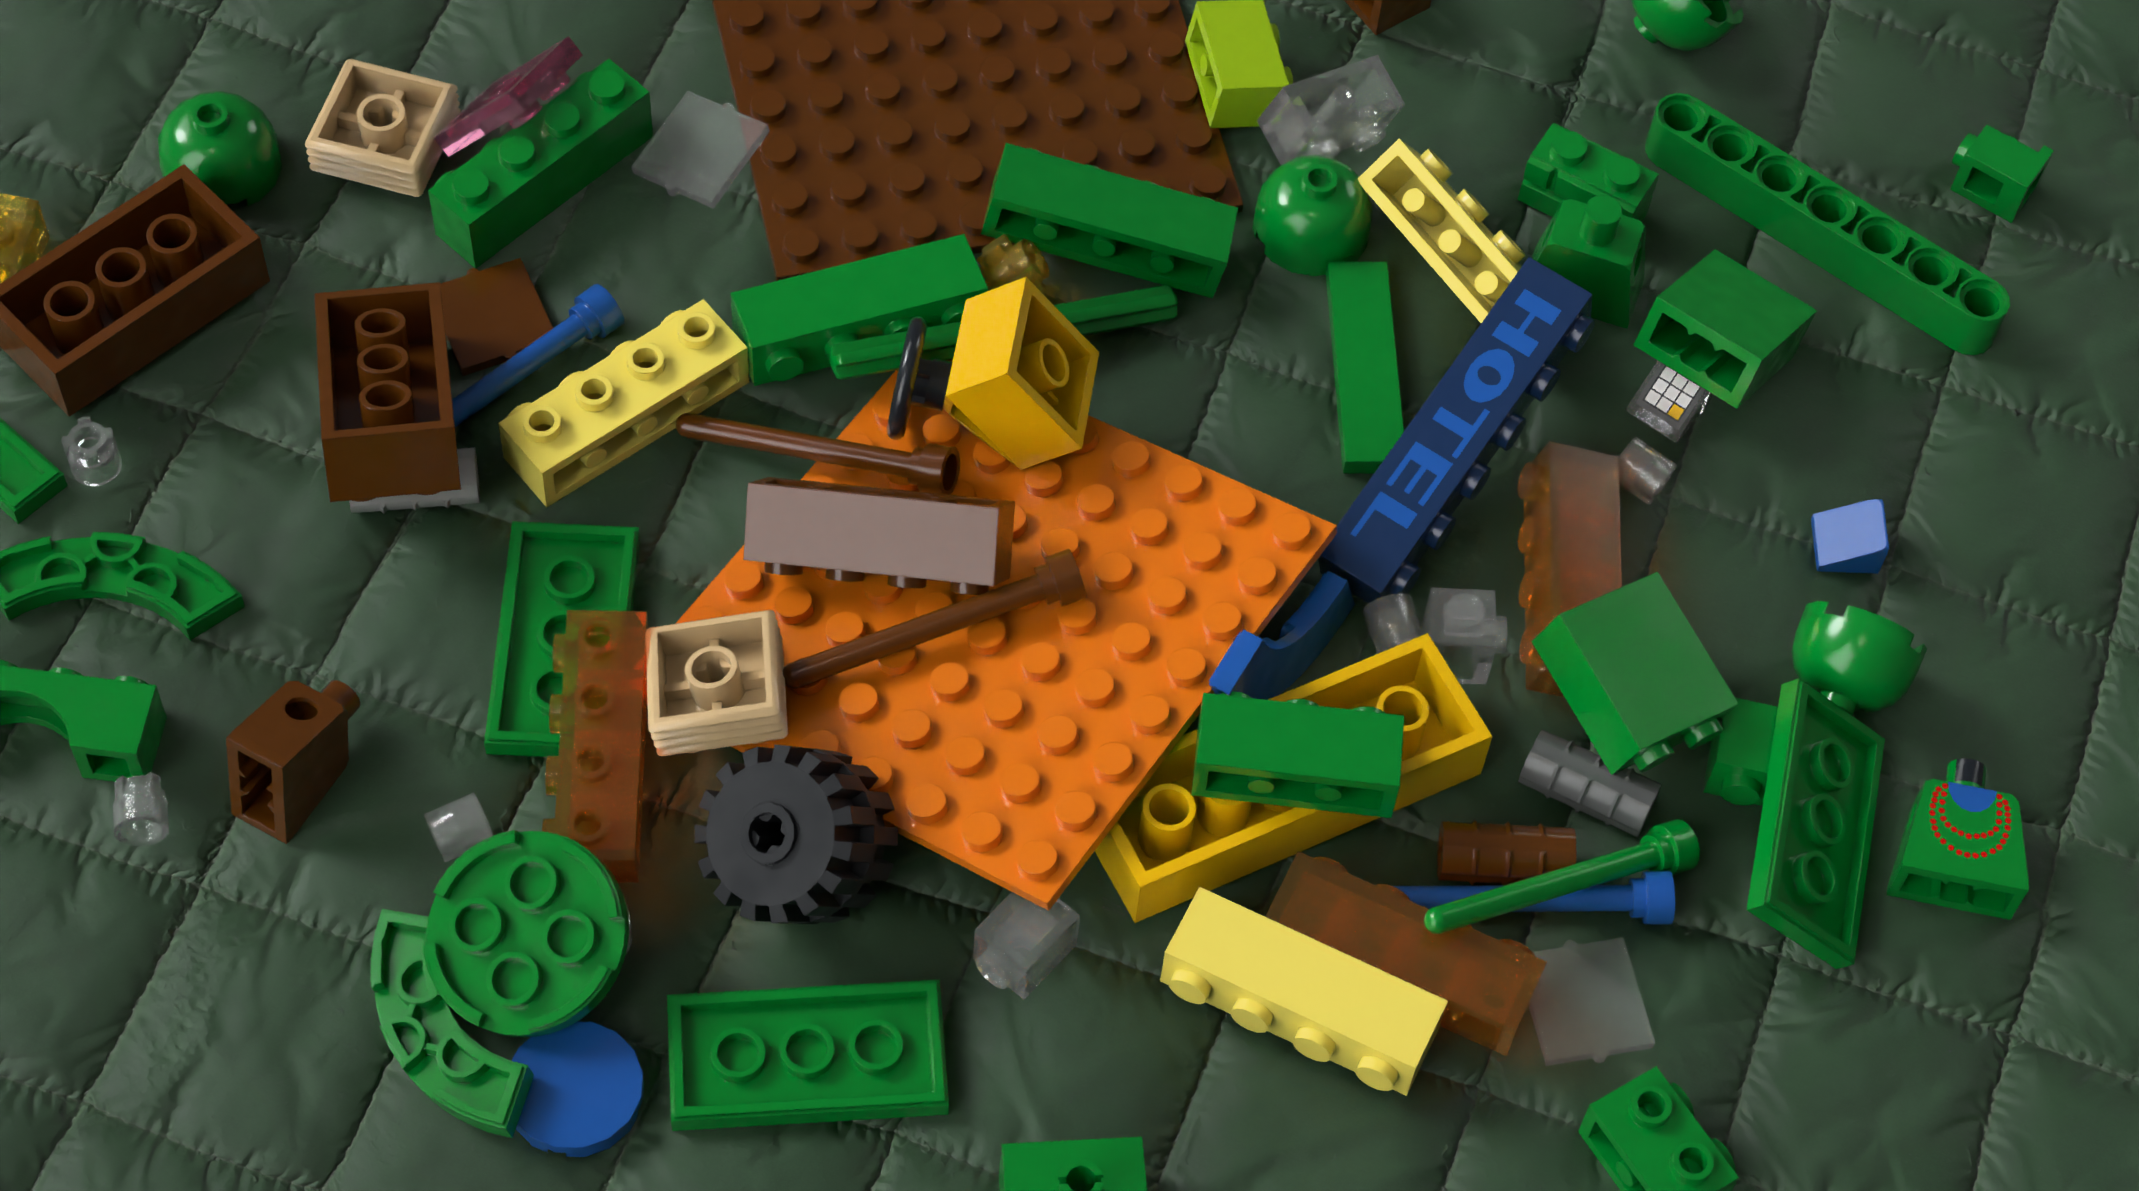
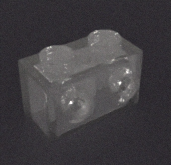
[1257,55,1406,165]

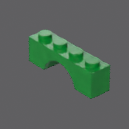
[0,660,167,786]

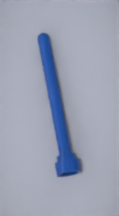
[452,284,624,428]
[1353,871,1675,924]

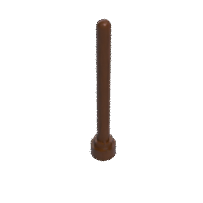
[676,413,960,495]
[783,549,1087,689]

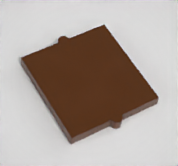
[440,257,553,376]

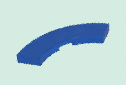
[1209,571,1355,700]

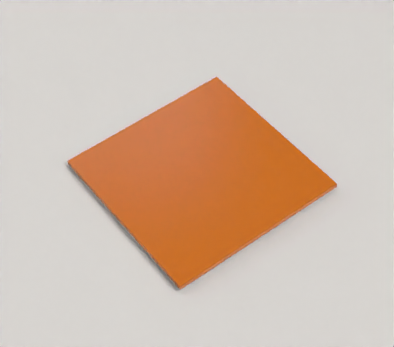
[624,360,1337,911]

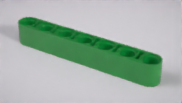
[1645,93,2010,355]

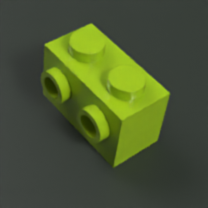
[1185,0,1293,128]

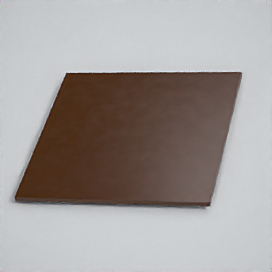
[712,0,1243,281]

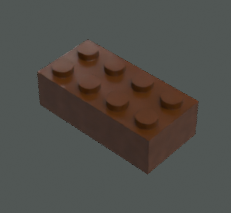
[0,164,270,417]
[314,282,461,502]

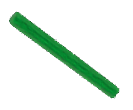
[830,285,1178,380]

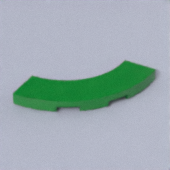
[0,532,245,641]
[370,909,534,1138]

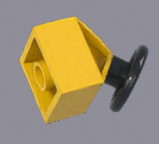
[887,277,1099,470]

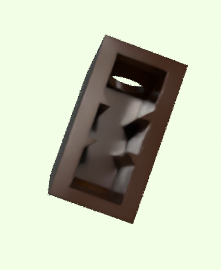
[226,680,361,844]

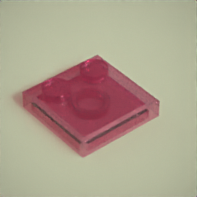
[435,36,583,157]

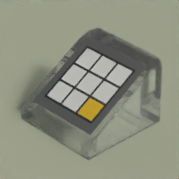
[1626,361,1713,443]

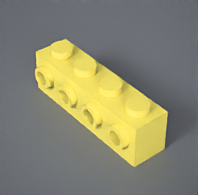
[1358,138,1526,323]
[498,299,749,508]
[1160,887,1448,1096]

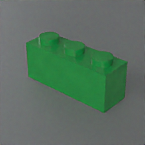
[1191,691,1404,818]

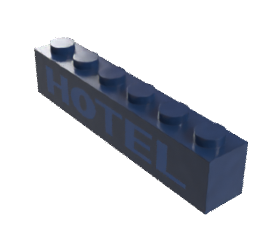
[1318,257,1595,613]

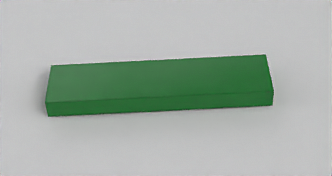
[1326,261,1404,474]

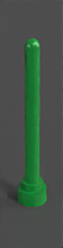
[1424,819,1700,934]

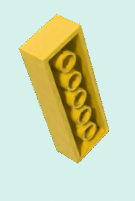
[1095,633,1493,923]

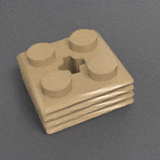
[305,59,461,197]
[646,610,788,756]

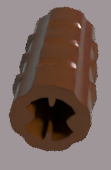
[1437,819,1577,885]

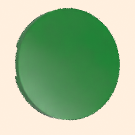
[423,830,629,1038]

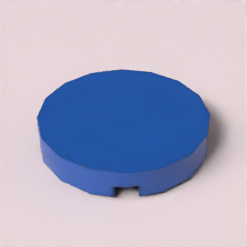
[512,1021,644,1157]

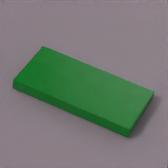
[484,521,640,760]
[1746,678,1885,970]
[667,979,949,1131]

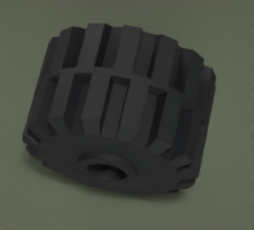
[695,744,898,924]

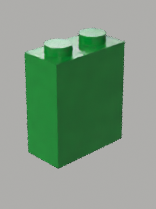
[1633,249,1818,409]
[1531,572,1739,775]

